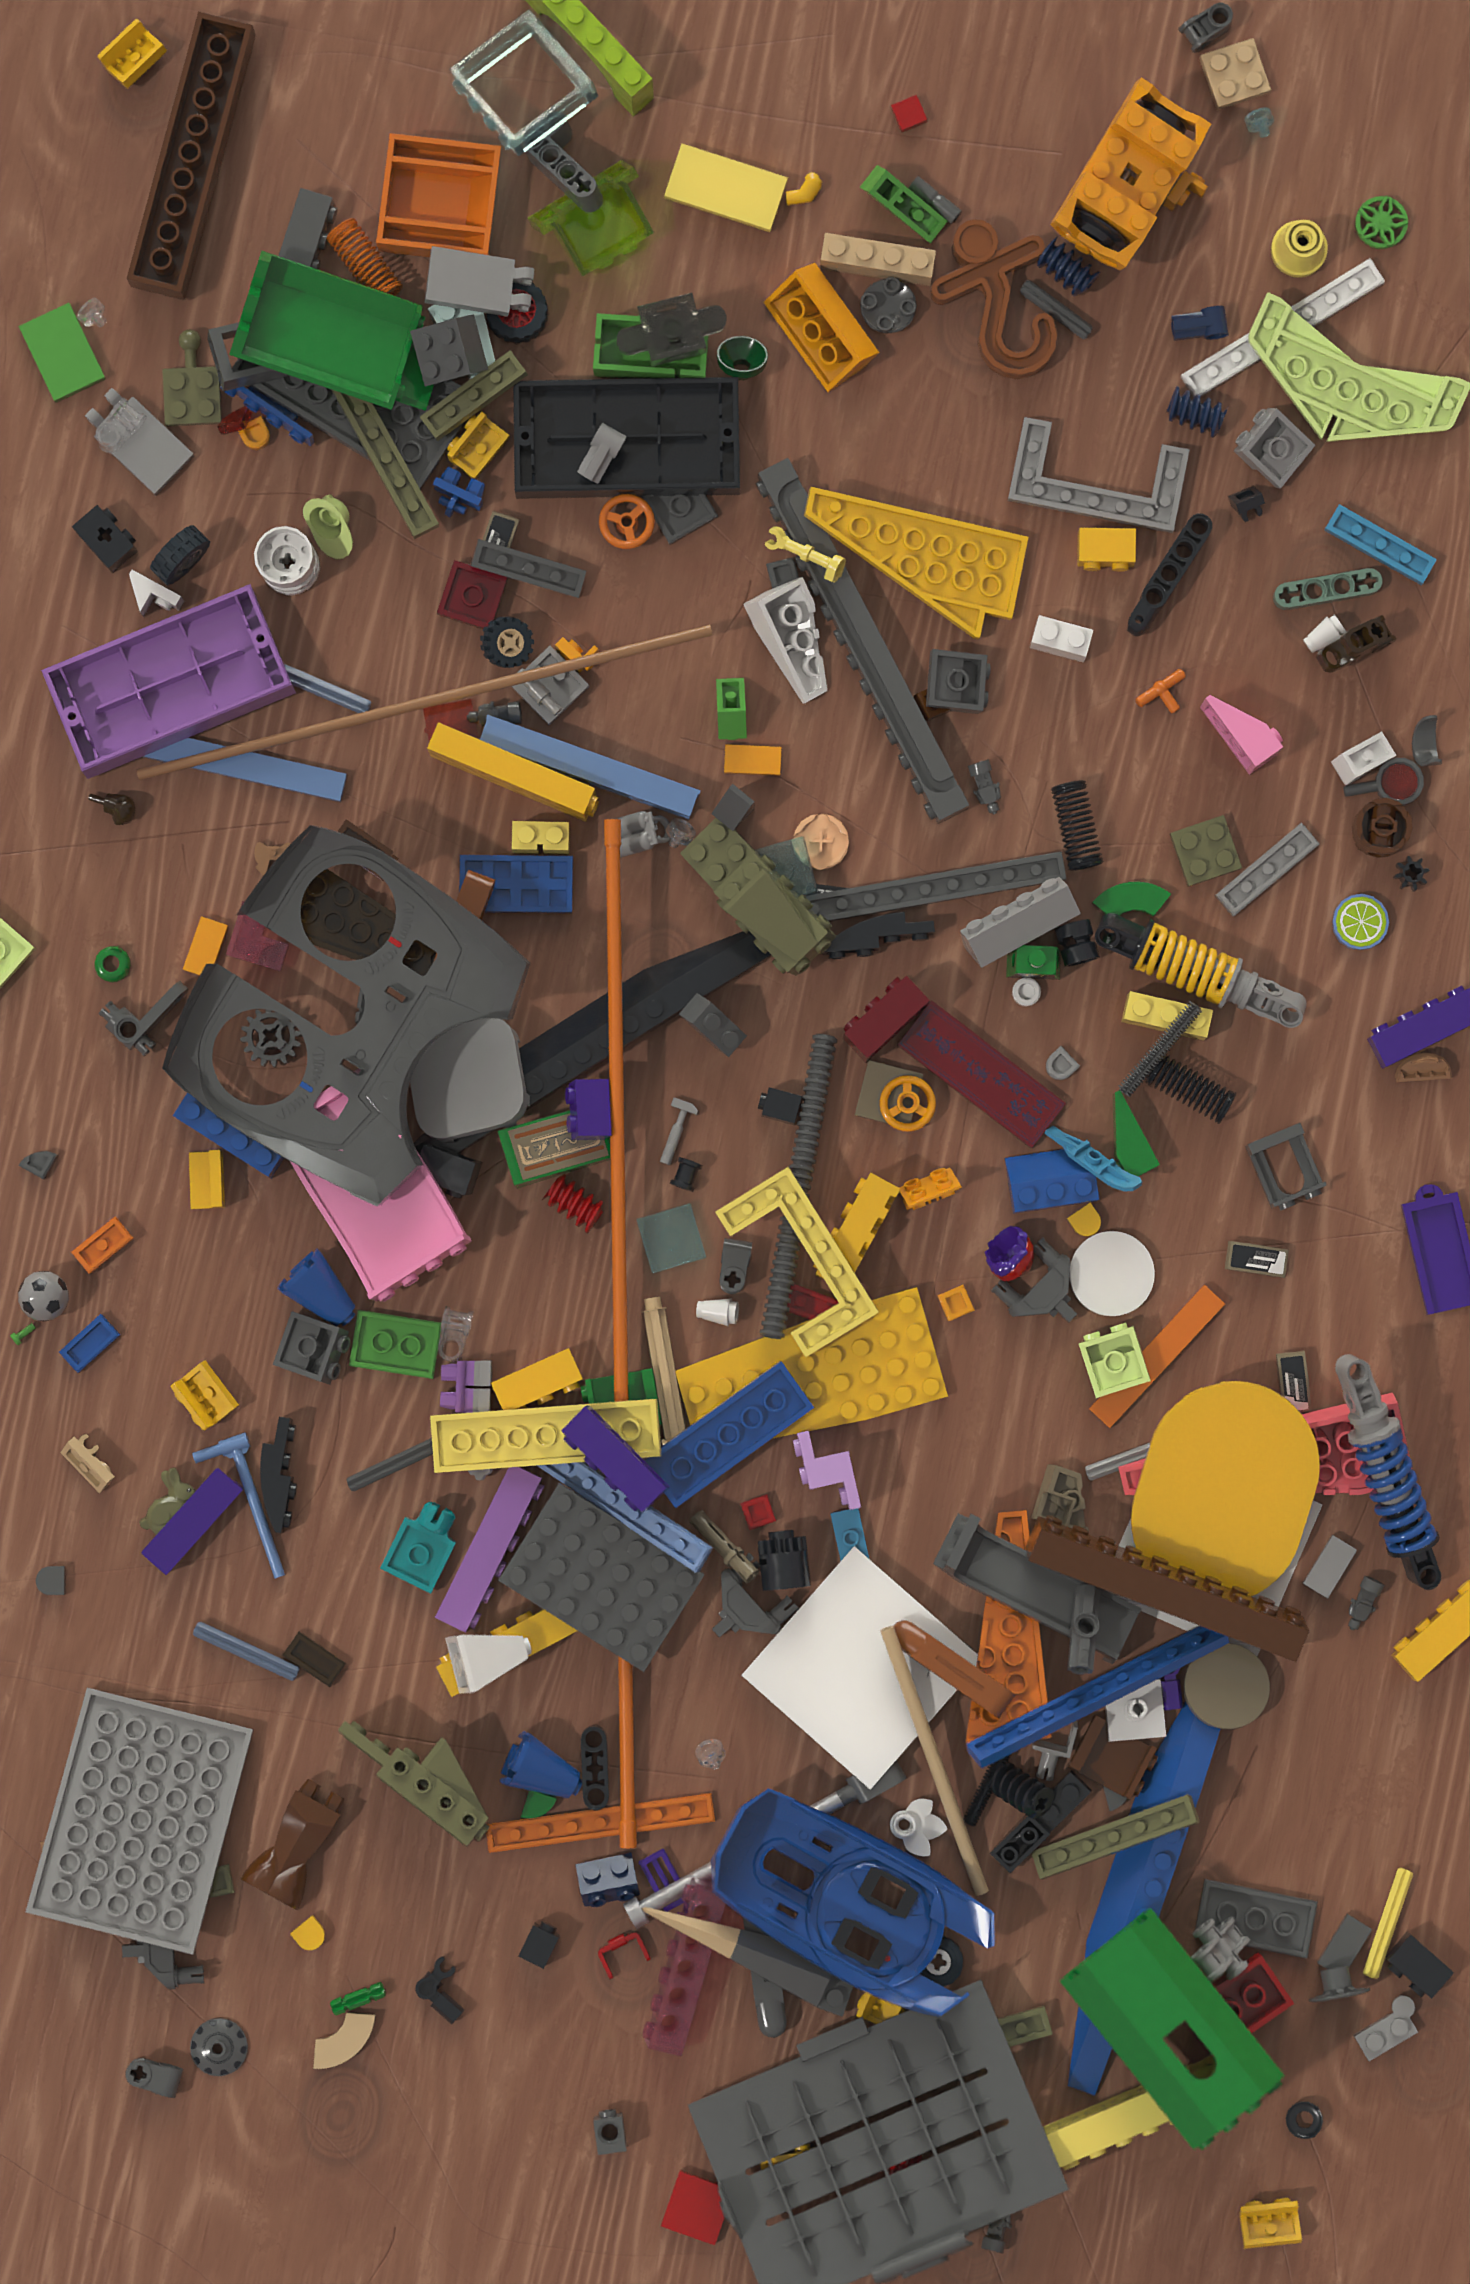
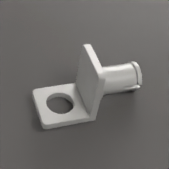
[1032,1721,1078,1781]

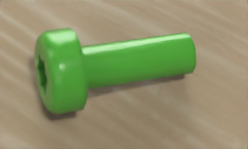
[10,1323,36,1345]

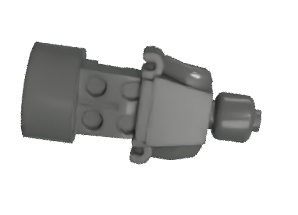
[467,701,522,726]
[968,759,1001,814]
[1348,1575,1385,1631]
[981,2215,1012,2254]

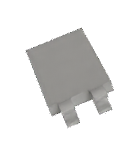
[424,246,535,317]
[85,388,194,496]

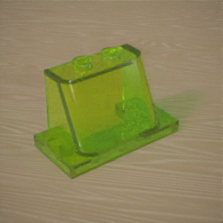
[527,160,654,276]

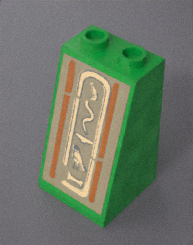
[498,1110,611,1189]

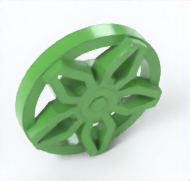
[1355,196,1408,249]

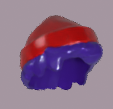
[985,1226,1034,1281]

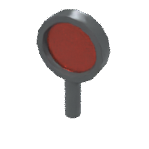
[1343,758,1424,806]

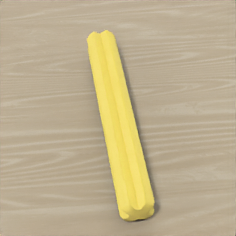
[1363,1868,1413,1979]

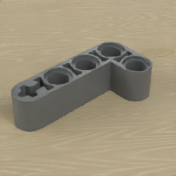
[521,109,603,212]

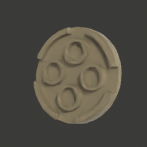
[1184,1643,1270,1730]

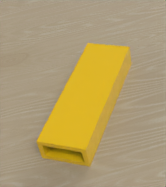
[427,722,599,822]

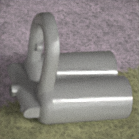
[616,811,672,858]

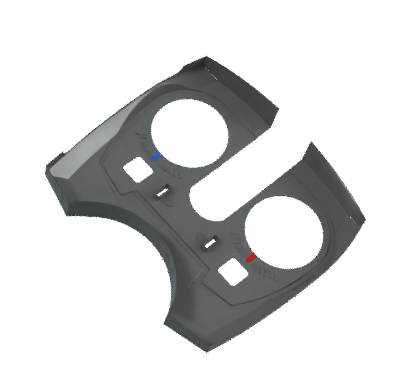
[162,825,530,1206]

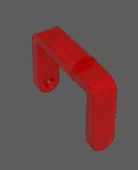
[598,1931,651,1979]

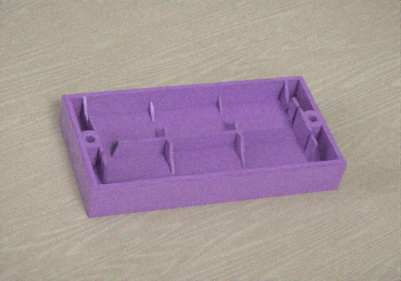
[41,584,296,779]

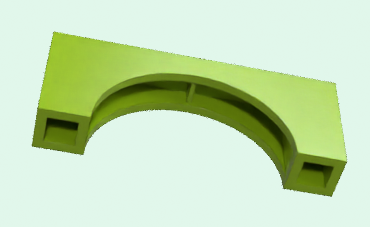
[525,0,654,117]

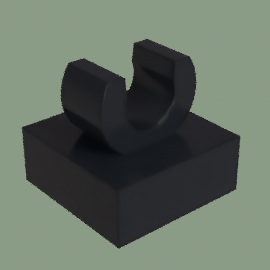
[1228,485,1265,522]

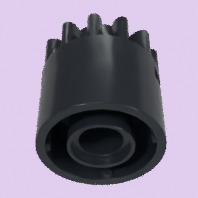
[757,1530,811,1591]

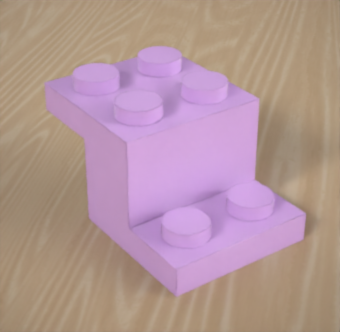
[792,1431,861,1510]

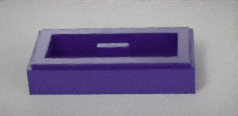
[638,1848,690,1912]

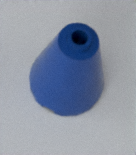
[277,1248,356,1326]
[500,1731,582,1798]

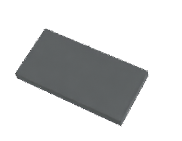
[1194,1879,1318,1958]

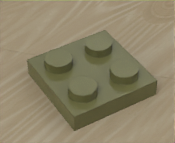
[1170,815,1242,887]

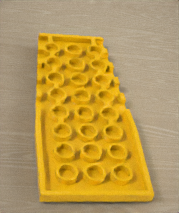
[675,1287,948,1438]

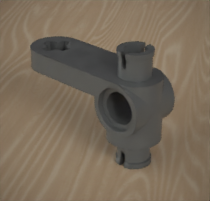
[99,981,189,1056]

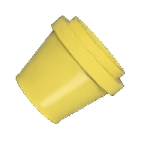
[1271,220,1328,277]

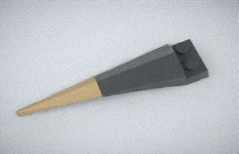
[642,1907,853,2017]

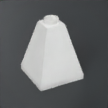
[445,1635,531,1694]

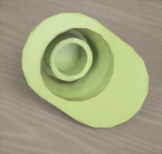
[303,494,353,559]

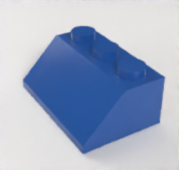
[1004,1149,1099,1214]

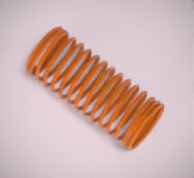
[327,218,403,296]

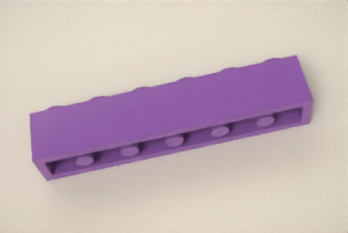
[435,1467,545,1633]

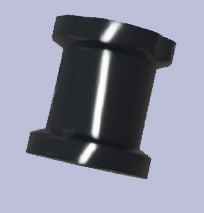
[669,1157,703,1192]

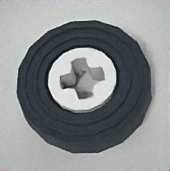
[920,1936,963,1987]

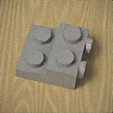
[1234,408,1315,488]

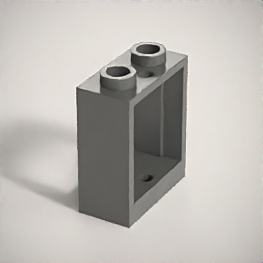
[207,322,288,391]

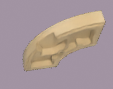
[313,2012,376,2069]

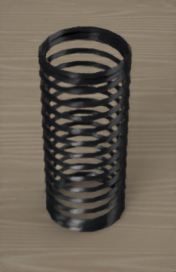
[1051,780,1104,871]
[1145,1053,1236,1124]

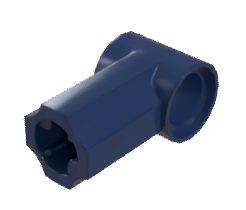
[1171,306,1229,341]

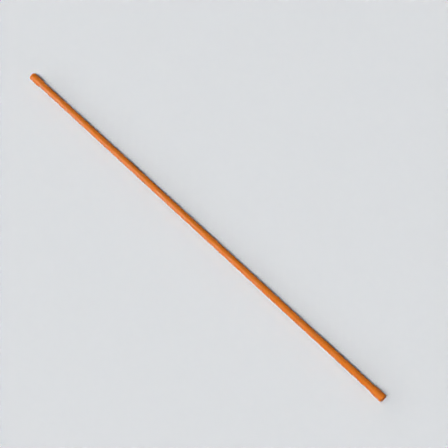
[604,819,637,1848]

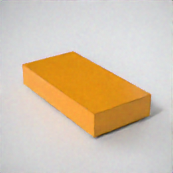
[724,744,781,776]
[183,916,229,976]

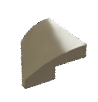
[1031,1464,1089,1531]

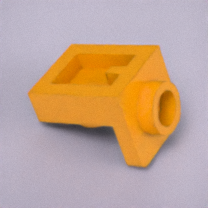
[1163,171,1208,211]
[555,637,599,673]

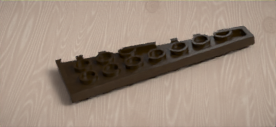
[300,868,437,976]

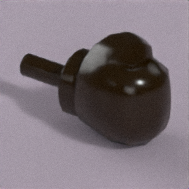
[88,793,135,825]

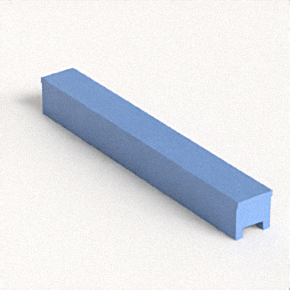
[480,714,701,820]

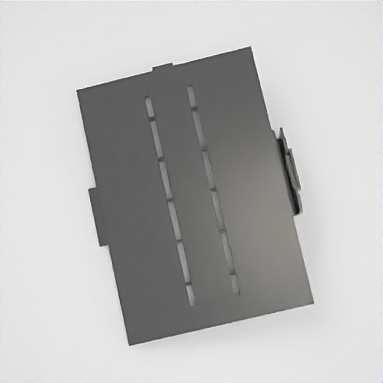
[688,1980,1069,2284]

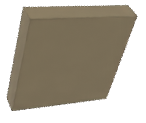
[855,1060,923,1124]

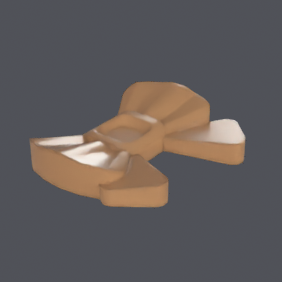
[254,842,291,875]

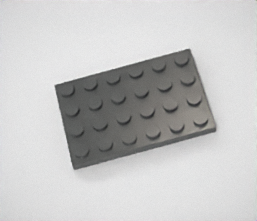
[498,1483,705,1672]

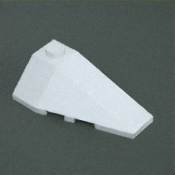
[743,577,827,703]

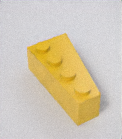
[813,1172,900,1280]

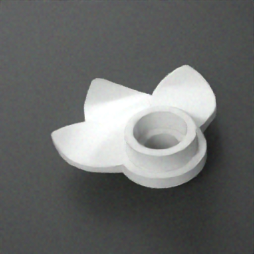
[890,1799,947,1857]

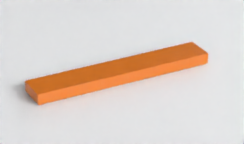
[1089,1285,1225,1428]

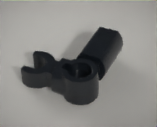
[415,1956,464,2025]

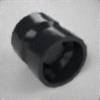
[1055,919,1100,967]

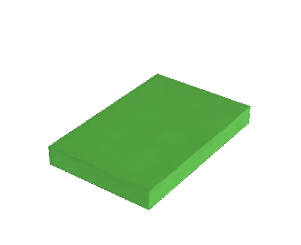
[19,303,106,403]
[349,1310,443,1379]

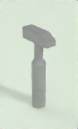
[660,1097,699,1165]

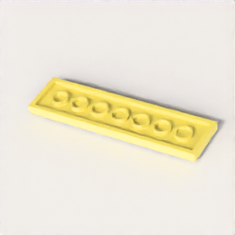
[430,1399,661,1473]

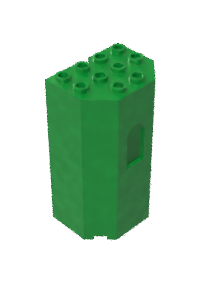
[1059,1908,1285,2150]

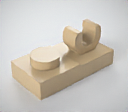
[60,1434,115,1494]

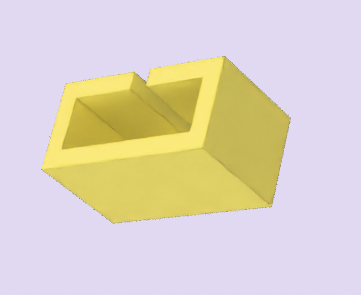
[512,821,570,855]

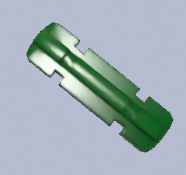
[330,1982,386,2015]

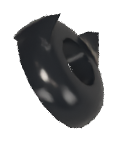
[1286,2101,1323,2139]

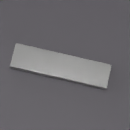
[1215,822,1319,917]

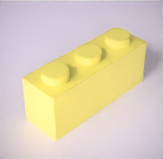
[1121,991,1213,1041]

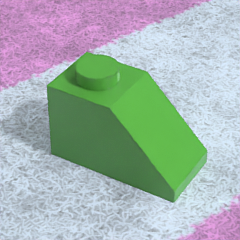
[716,678,747,740]

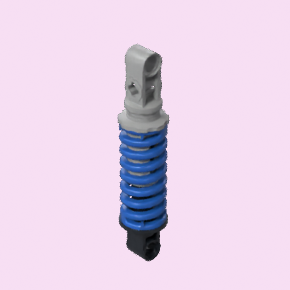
[1335,1354,1441,1590]

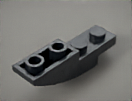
[822,912,935,959]
[260,1417,297,1533]
[990,1770,1092,1873]

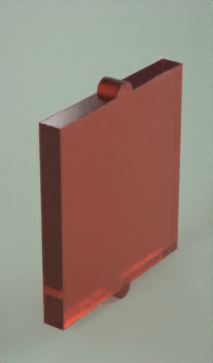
[423,699,478,742]

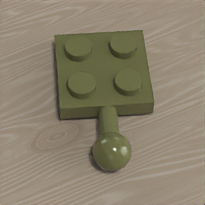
[162,329,222,427]

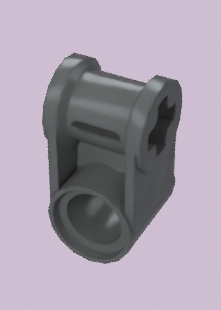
[1178,3,1233,53]
[719,1238,753,1294]
[125,2058,183,2098]

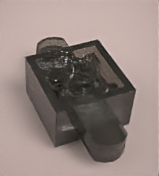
[617,293,727,367]

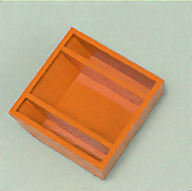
[376,133,501,257]

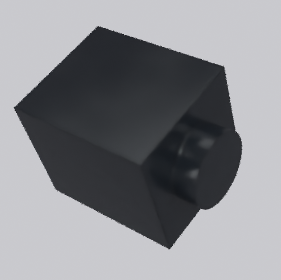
[758,1087,802,1125]
[518,1921,560,1969]

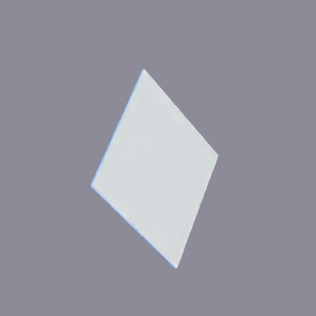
[742,1546,978,1790]

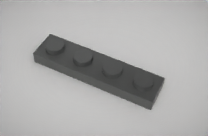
[470,539,586,598]

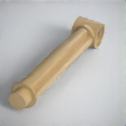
[641,1297,686,1446]

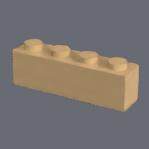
[820,233,936,286]

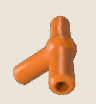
[1135,669,1186,714]

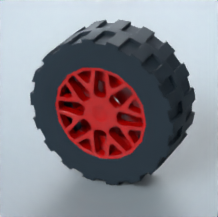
[486,282,548,344]

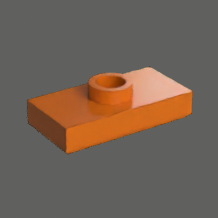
[71,1216,134,1274]

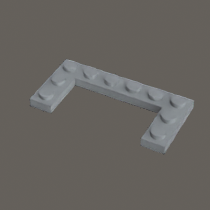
[1008,417,1190,533]

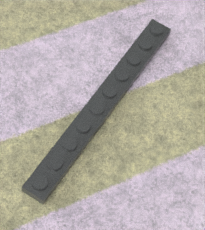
[805,851,1067,922]

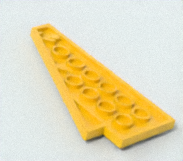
[804,487,1028,639]

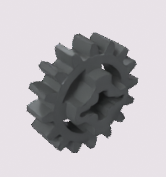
[240,1009,302,1068]

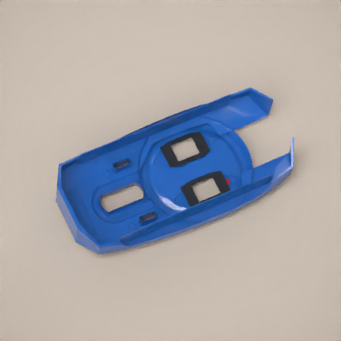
[711,1788,995,2017]

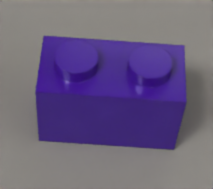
[565,1079,612,1140]

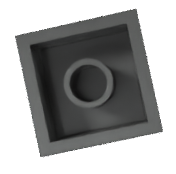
[410,314,488,386]

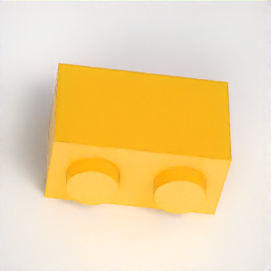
[1077,528,1136,572]

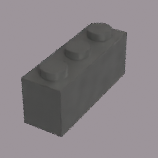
[279,188,337,270]

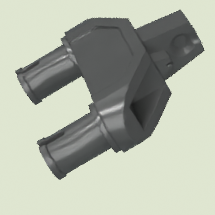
[991,1237,1077,1323]
[712,1553,799,1638]
[122,1941,204,1990]

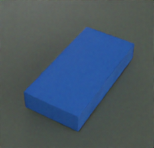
[59,1314,121,1373]

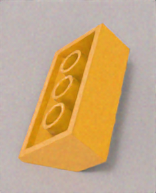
[763,263,880,392]

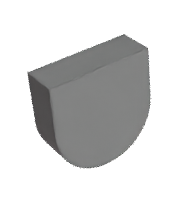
[1046,1046,1080,1080]

